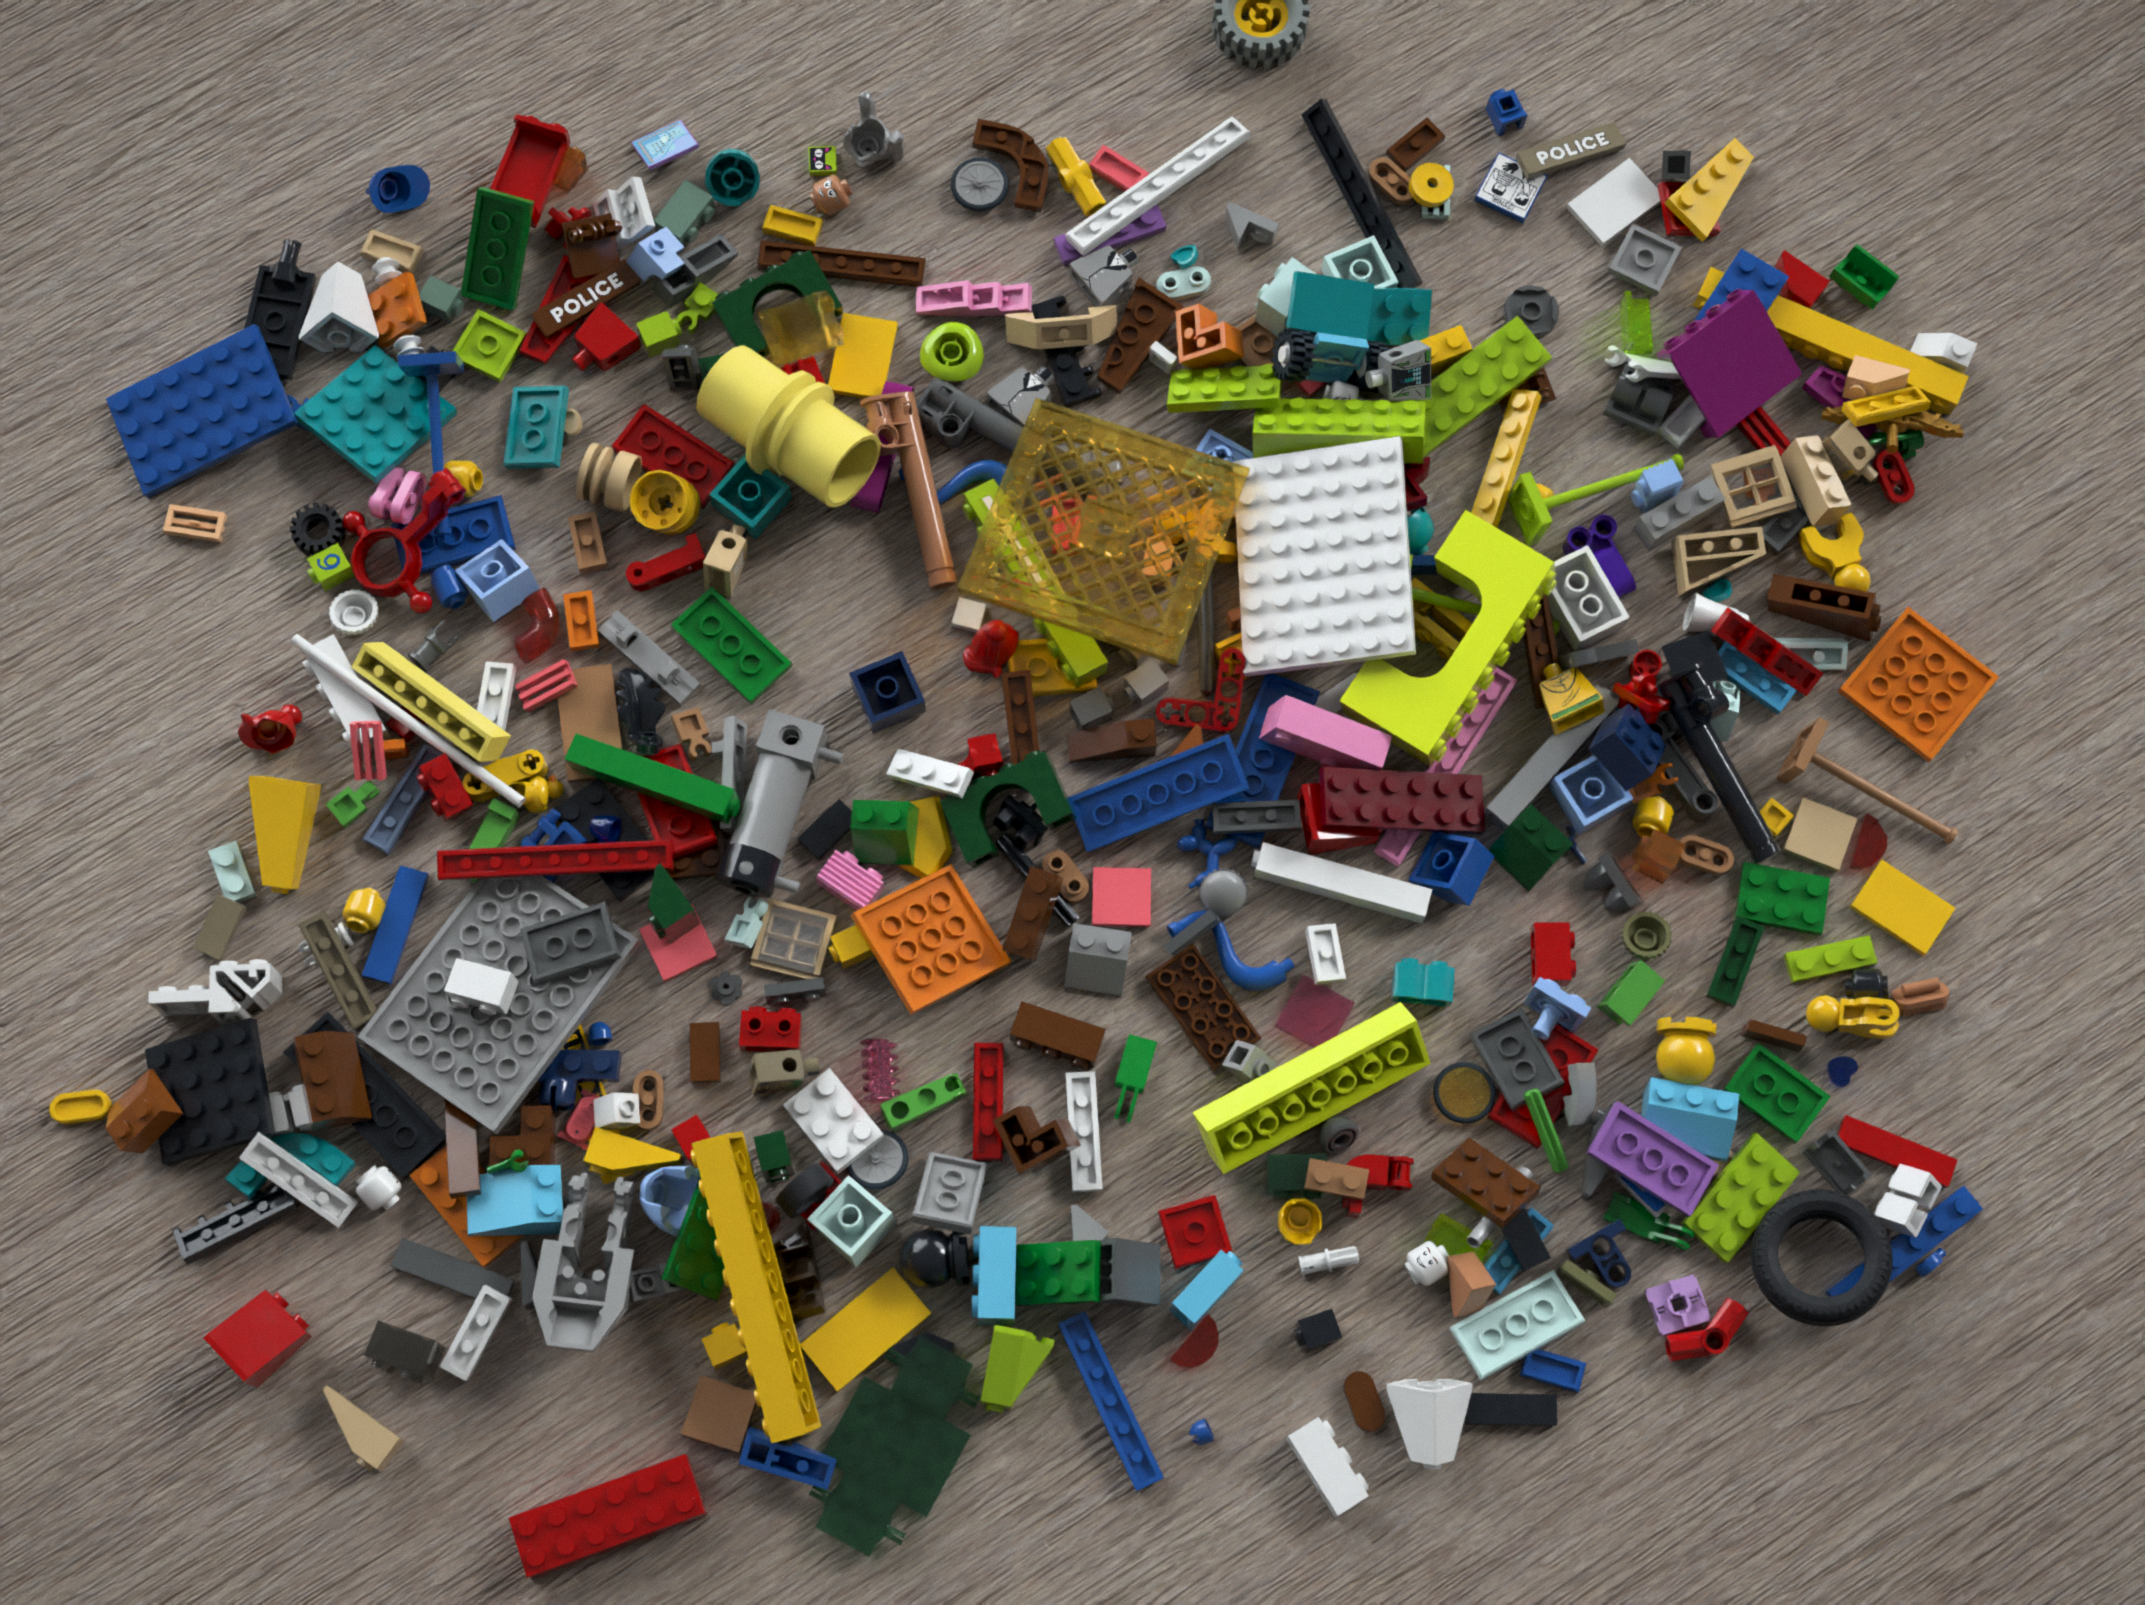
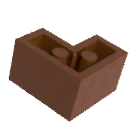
[489,1106,556,1171]
[993,1106,1081,1174]

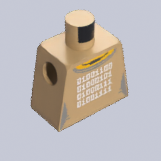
[1822,419,1878,485]
[703,525,748,598]

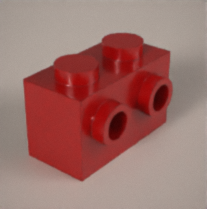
[416,753,473,823]
[1530,922,1576,986]
[739,1006,802,1052]

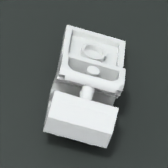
[148,959,282,1025]

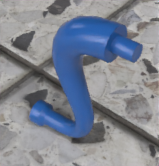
[898,460,1023,509]
[1166,910,1295,992]

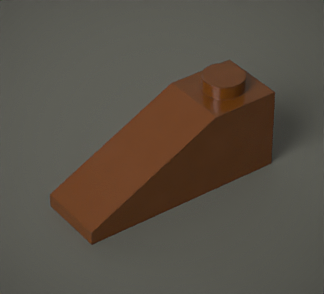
[1067,718,1157,763]

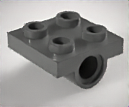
[1603,364,1677,436]

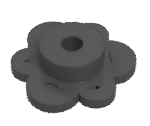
[710,971,742,1005]

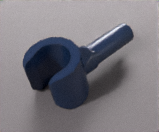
[1566,825,1588,865]

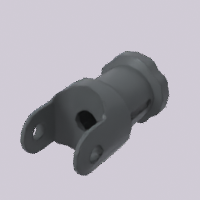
[408,621,459,672]

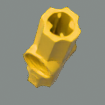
[1046,137,1106,217]

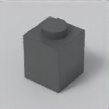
[1662,151,1691,179]
[1069,687,1115,731]

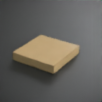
[1783,797,1858,872]

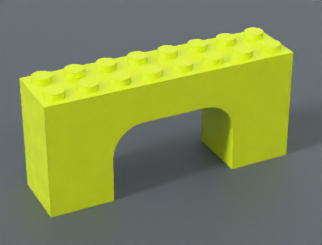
[1340,510,1557,767]

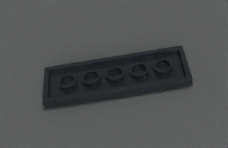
[283,1011,446,1180]

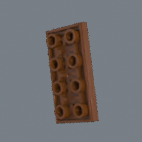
[1145,944,1261,1072]

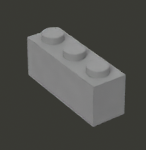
[1633,476,1725,551]

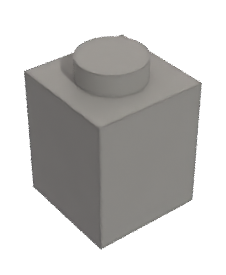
[1123,658,1169,708]

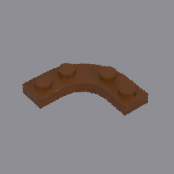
[972,119,1048,212]

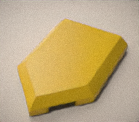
[897,796,953,879]

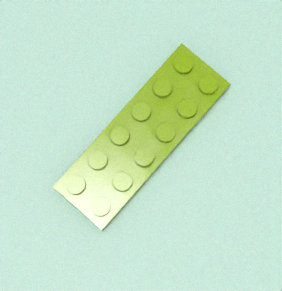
[1406,315,1552,457]

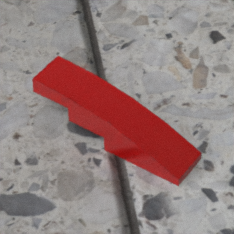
[1711,607,1824,696]

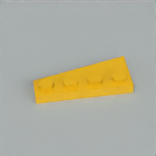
[1664,138,1754,243]

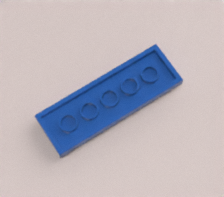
[1205,673,1320,849]
[1068,734,1250,852]

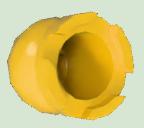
[1656,1017,1717,1086]

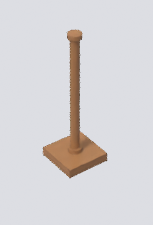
[1776,717,1958,845]

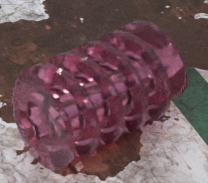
[860,1039,901,1103]

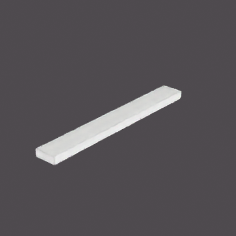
[1065,116,1250,256]

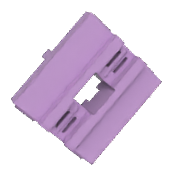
[1644,1274,1710,1336]

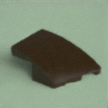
[773,1223,825,1322]

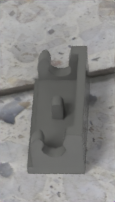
[1803,1129,1872,1195]

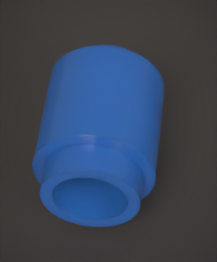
[430,565,468,609]

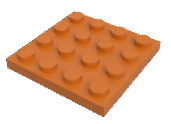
[1837,607,1999,763]
[851,864,1011,1015]

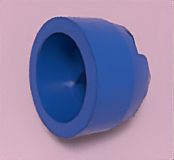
[588,1022,612,1045]
[1189,1418,1215,1445]

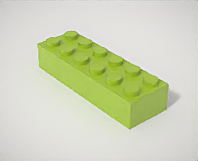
[1252,398,1426,464]

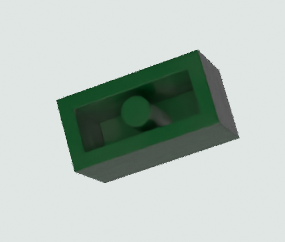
[753,1130,795,1184]

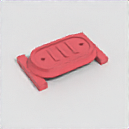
[557,1089,599,1151]

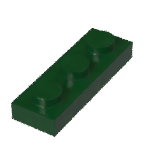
[1705,916,1765,1008]

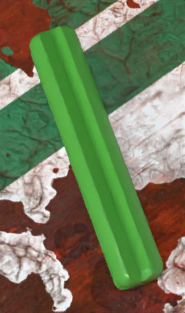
[1524,1088,1569,1173]

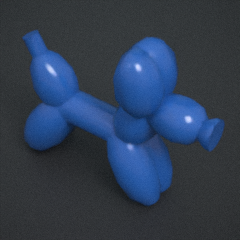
[1177,819,1238,889]

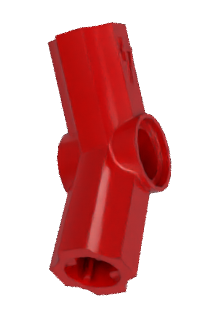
[1665,1297,1749,1362]

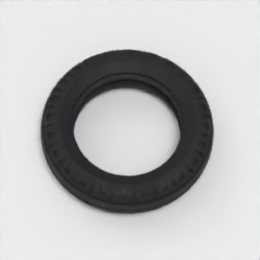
[1751,1189,1893,1326]

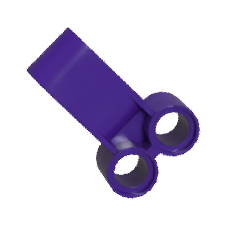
[1562,514,1636,598]

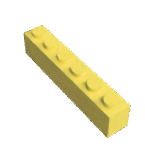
[351,642,511,762]

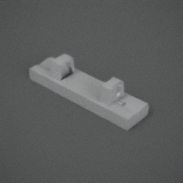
[597,610,701,706]
[711,716,747,835]

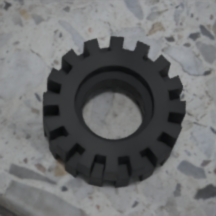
[290,503,346,557]

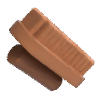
[1892,978,1949,1017]

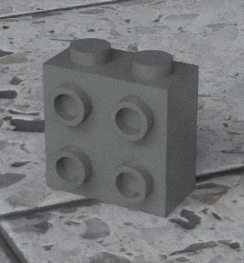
[1099,1238,1161,1308]

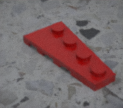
[519,255,600,365]

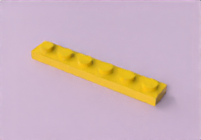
[1471,389,1542,528]

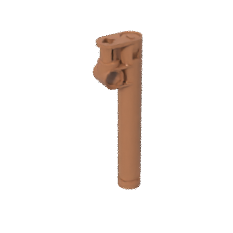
[860,391,957,590]

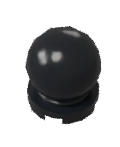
[900,1229,970,1289]

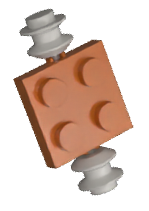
[368,257,427,359]

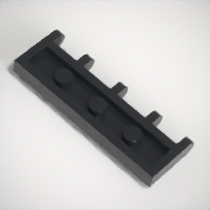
[1031,296,1102,408]
[172,1185,298,1265]

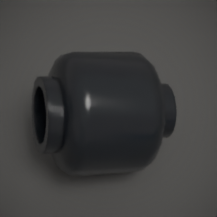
[1845,969,1888,999]

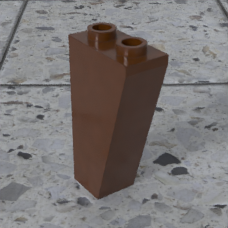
[1767,574,1882,642]

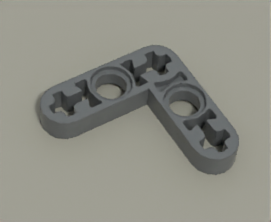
[1558,639,1639,670]

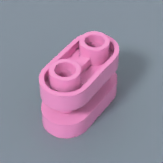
[368,467,427,525]

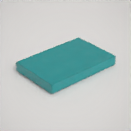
[1286,271,1375,339]
[503,386,569,469]

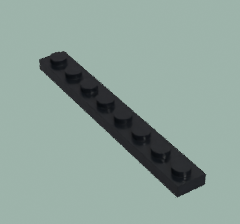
[1301,99,1423,288]

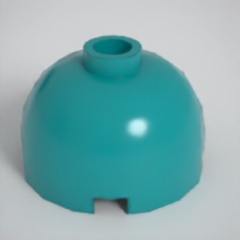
[705,148,760,206]
[1407,507,1434,555]

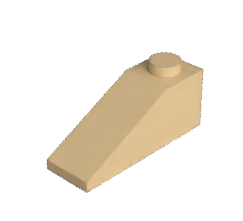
[323,1385,404,1472]

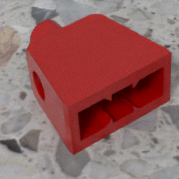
[571,302,641,372]

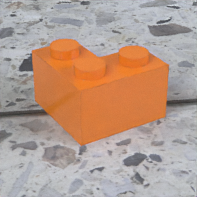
[1175,303,1244,370]

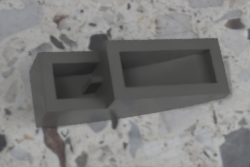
[652,234,738,308]

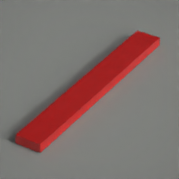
[437,840,674,881]

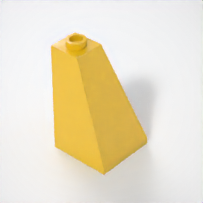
[248,776,322,894]

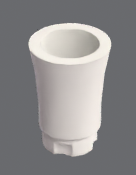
[1683,593,1749,636]

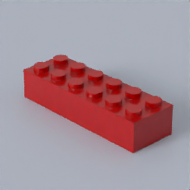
[508,1454,708,1579]

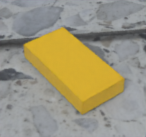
[762,205,823,246]

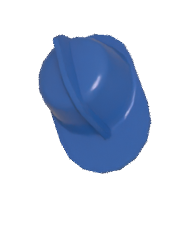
[366,165,430,213]

